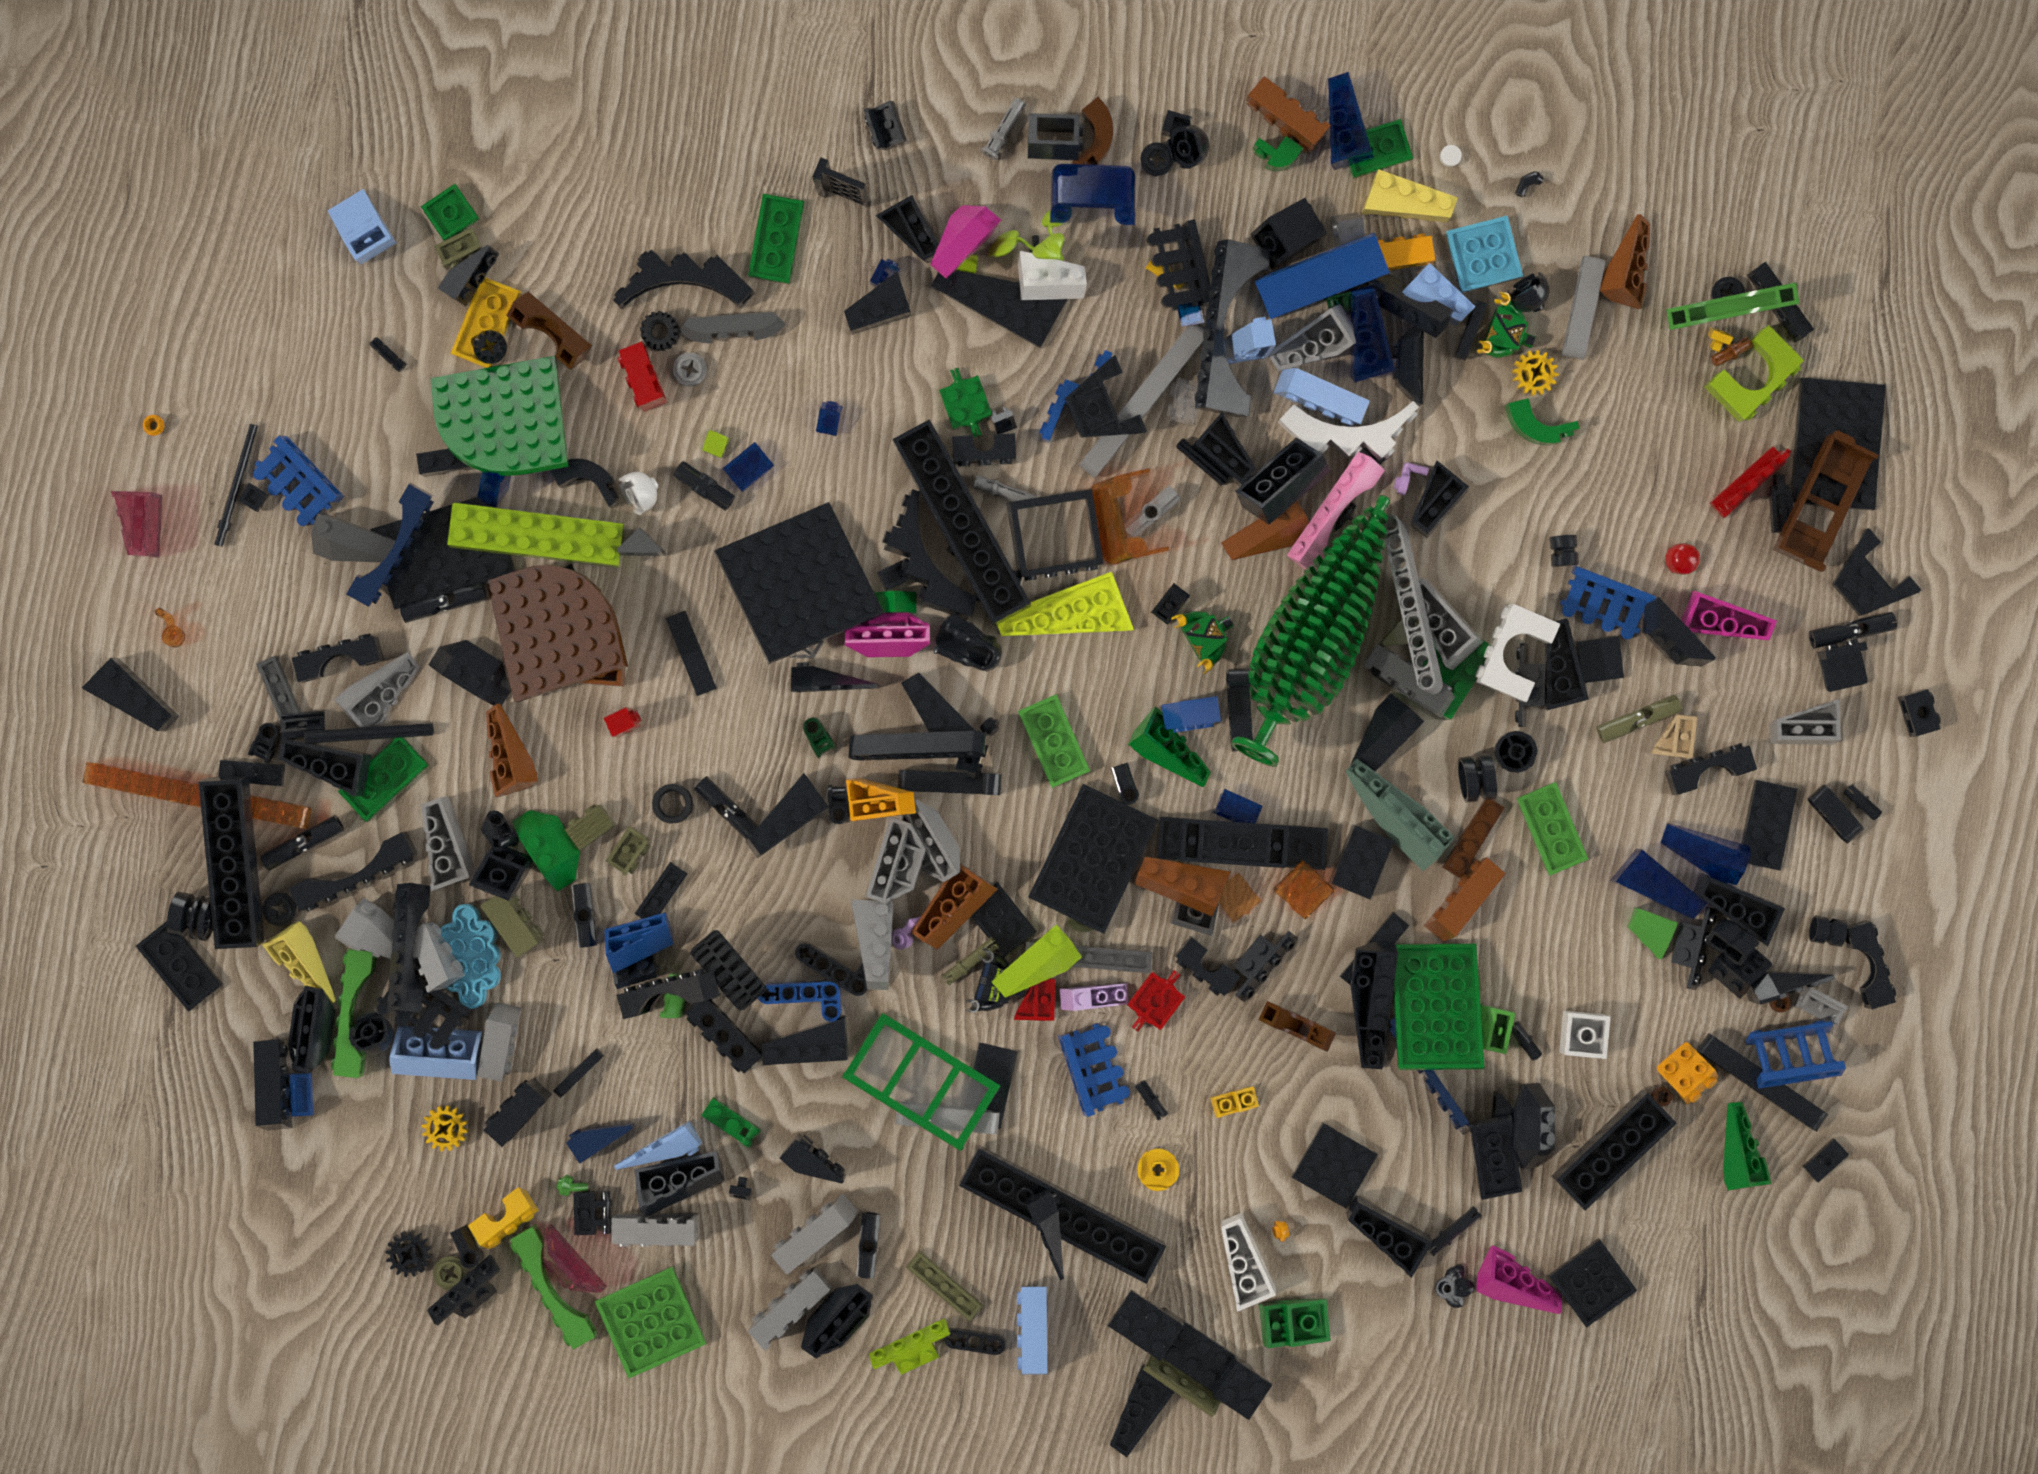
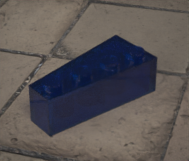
[1328,72,1374,171]
[1350,285,1395,383]
[1610,849,1707,919]

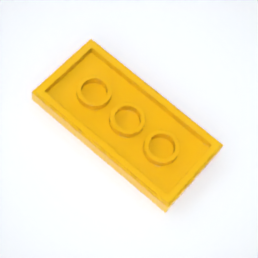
[450,277,522,368]

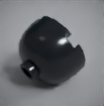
[1167,125,1210,169]
[1507,272,1550,313]
[1494,731,1538,773]
[349,1012,393,1056]

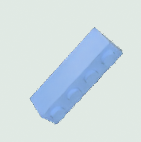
[389,1026,482,1080]

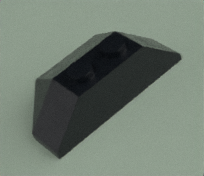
[1392,326,1424,406]
[1642,597,1716,667]
[428,640,511,706]
[288,986,335,1073]
[1513,1083,1555,1169]
[801,1284,873,1359]

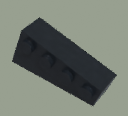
[1545,618,1589,710]
[82,658,180,731]
[901,672,975,732]
[278,738,371,797]
[745,773,829,859]
[1693,873,1785,947]
[762,1016,849,1065]
[253,1039,293,1131]
[1346,1195,1432,1278]

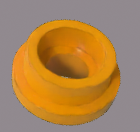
[143,415,165,436]
[1272,1220,1290,1242]

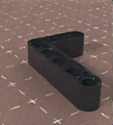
[898,770,1002,795]

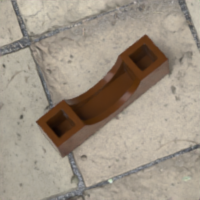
[506,291,592,370]

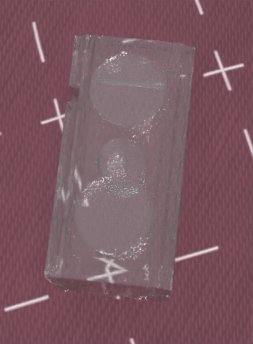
[1166,378,1198,426]

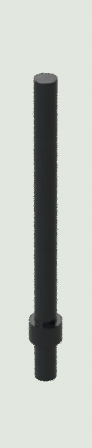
[214,424,258,547]

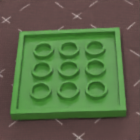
[595,1266,707,1378]

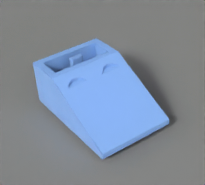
[328,189,397,265]

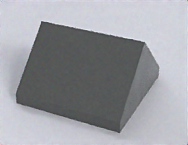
[618,527,666,556]
[1169,901,1219,936]

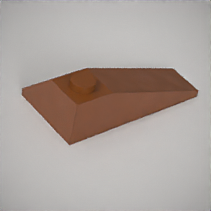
[1600,214,1651,309]
[1221,501,1309,560]

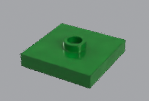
[420,183,480,241]

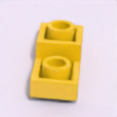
[1210,1086,1259,1118]

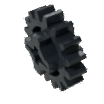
[385,1230,433,1278]

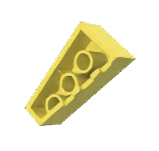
[1361,169,1458,222]

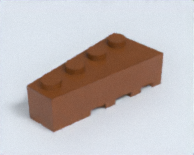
[1424,857,1506,942]

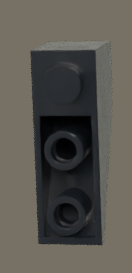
[438,245,500,307]

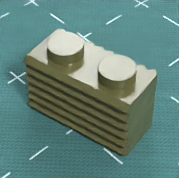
[565,804,616,850]

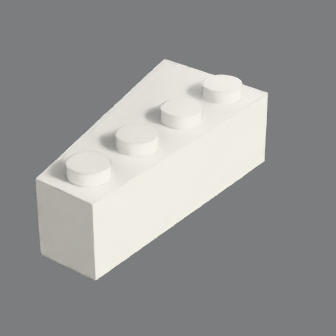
[1221,1213,1276,1312]

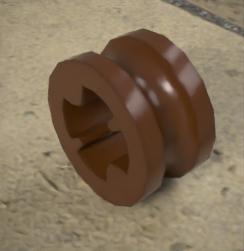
[1769,996,1791,1013]
[1651,1087,1672,1106]

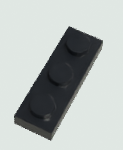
[218,760,285,786]

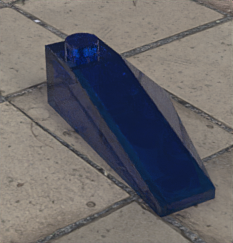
[1660,823,1751,885]

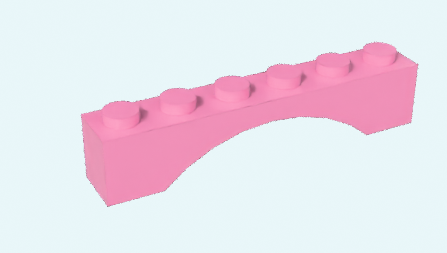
[1287,452,1385,570]

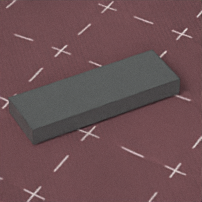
[256,656,301,722]

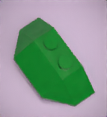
[512,810,581,892]

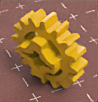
[1511,350,1559,397]
[421,1105,469,1152]

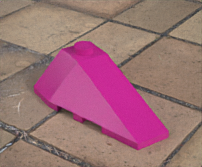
[930,205,1001,279]
[1477,1245,1562,1314]

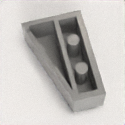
[1770,699,1841,745]
[412,922,465,993]
[477,1003,522,1082]

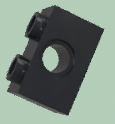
[1897,689,1941,737]

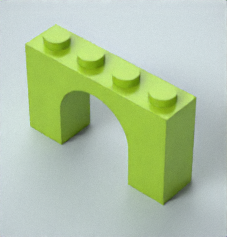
[1704,325,1804,422]

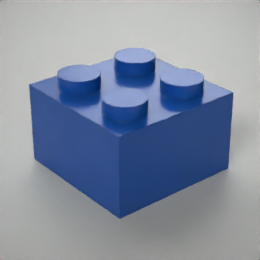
[1162,696,1221,733]

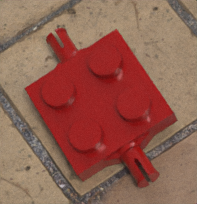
[1127,970,1185,1032]

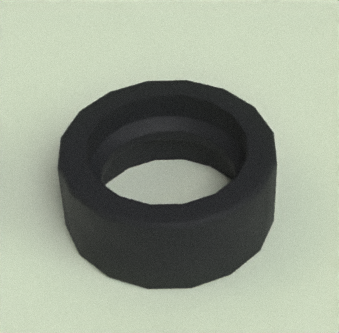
[652,784,693,824]

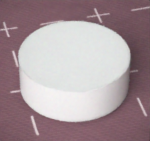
[1440,145,1462,167]

